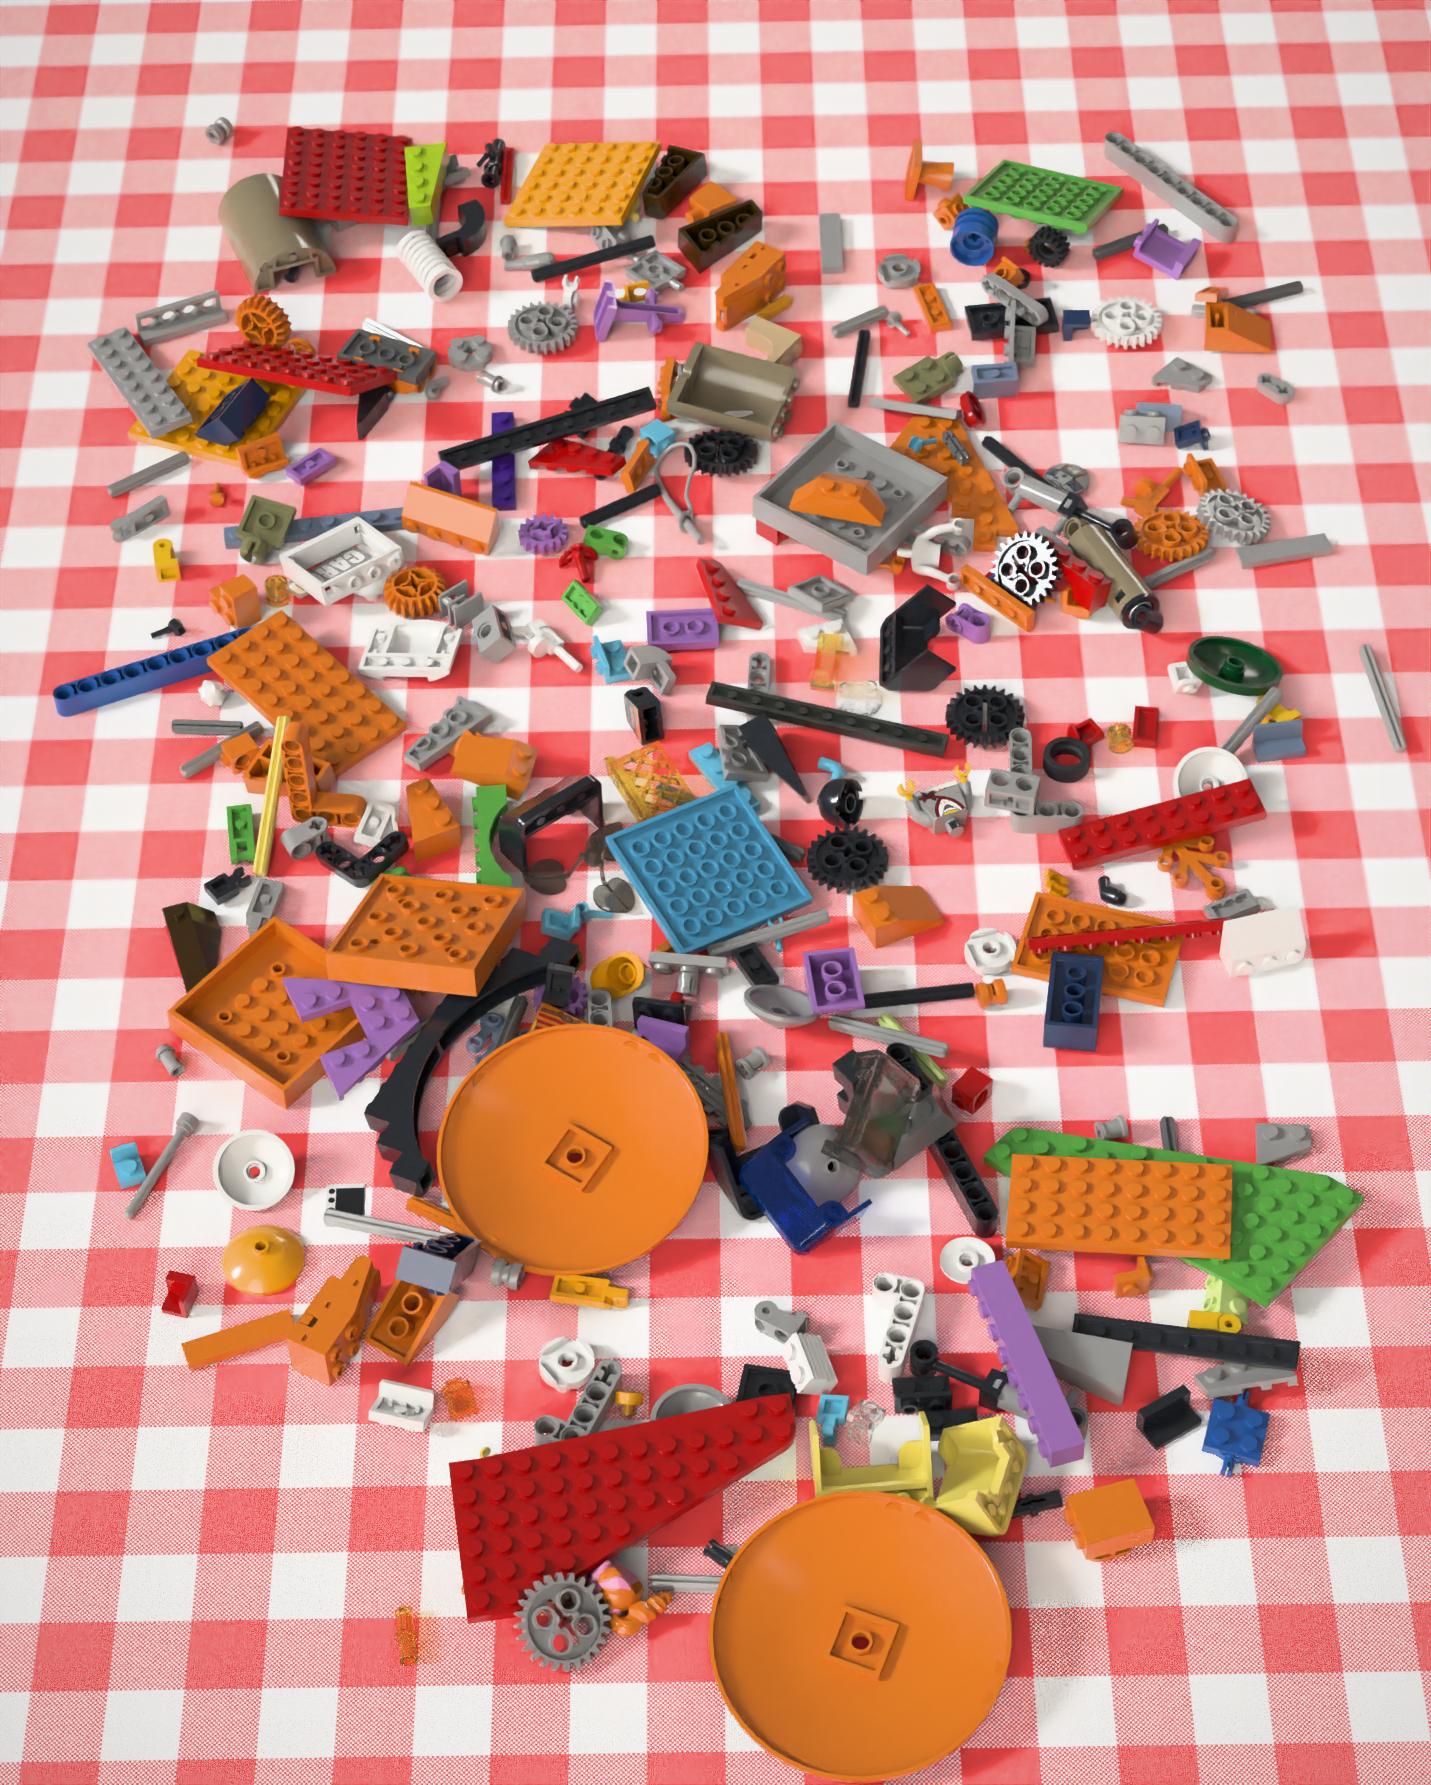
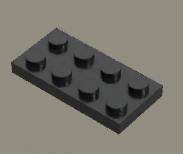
[964,297,1059,341]

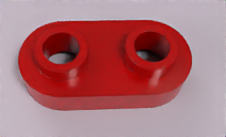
[959,391,985,429]

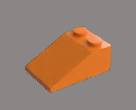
[450,735,539,801]
[852,886,944,949]
[362,1279,460,1366]

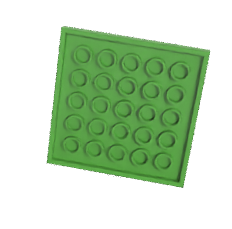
[963,159,1124,234]

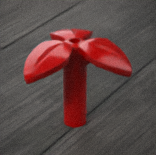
[559,543,598,583]

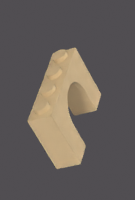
[745,316,803,366]

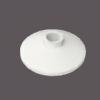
[940,1237,995,1284]

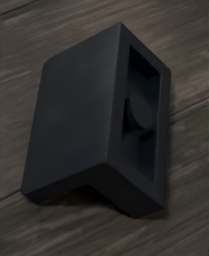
[1136,1384,1202,1450]

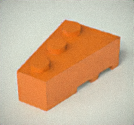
[242,739,336,796]
[406,777,462,863]

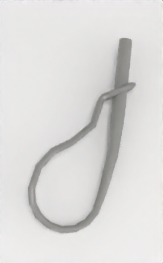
[654,442,706,545]

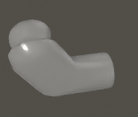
[425,376,449,401]

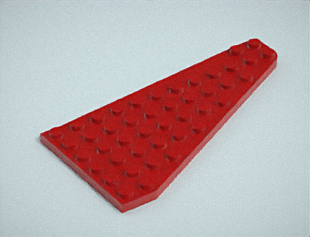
[449,1393,796,1624]

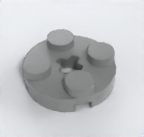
[877,254,921,290]
[448,334,492,372]

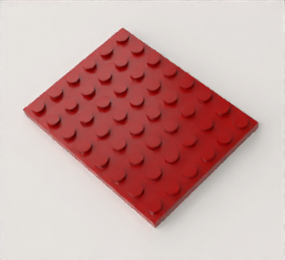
[279,126,413,226]

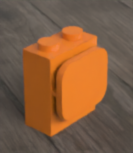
[1063,1478,1155,1562]

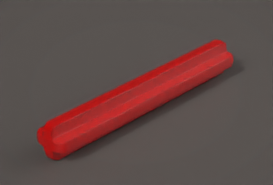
[500,146,515,205]

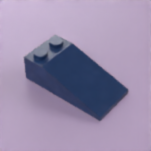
[1043,952,1104,1052]

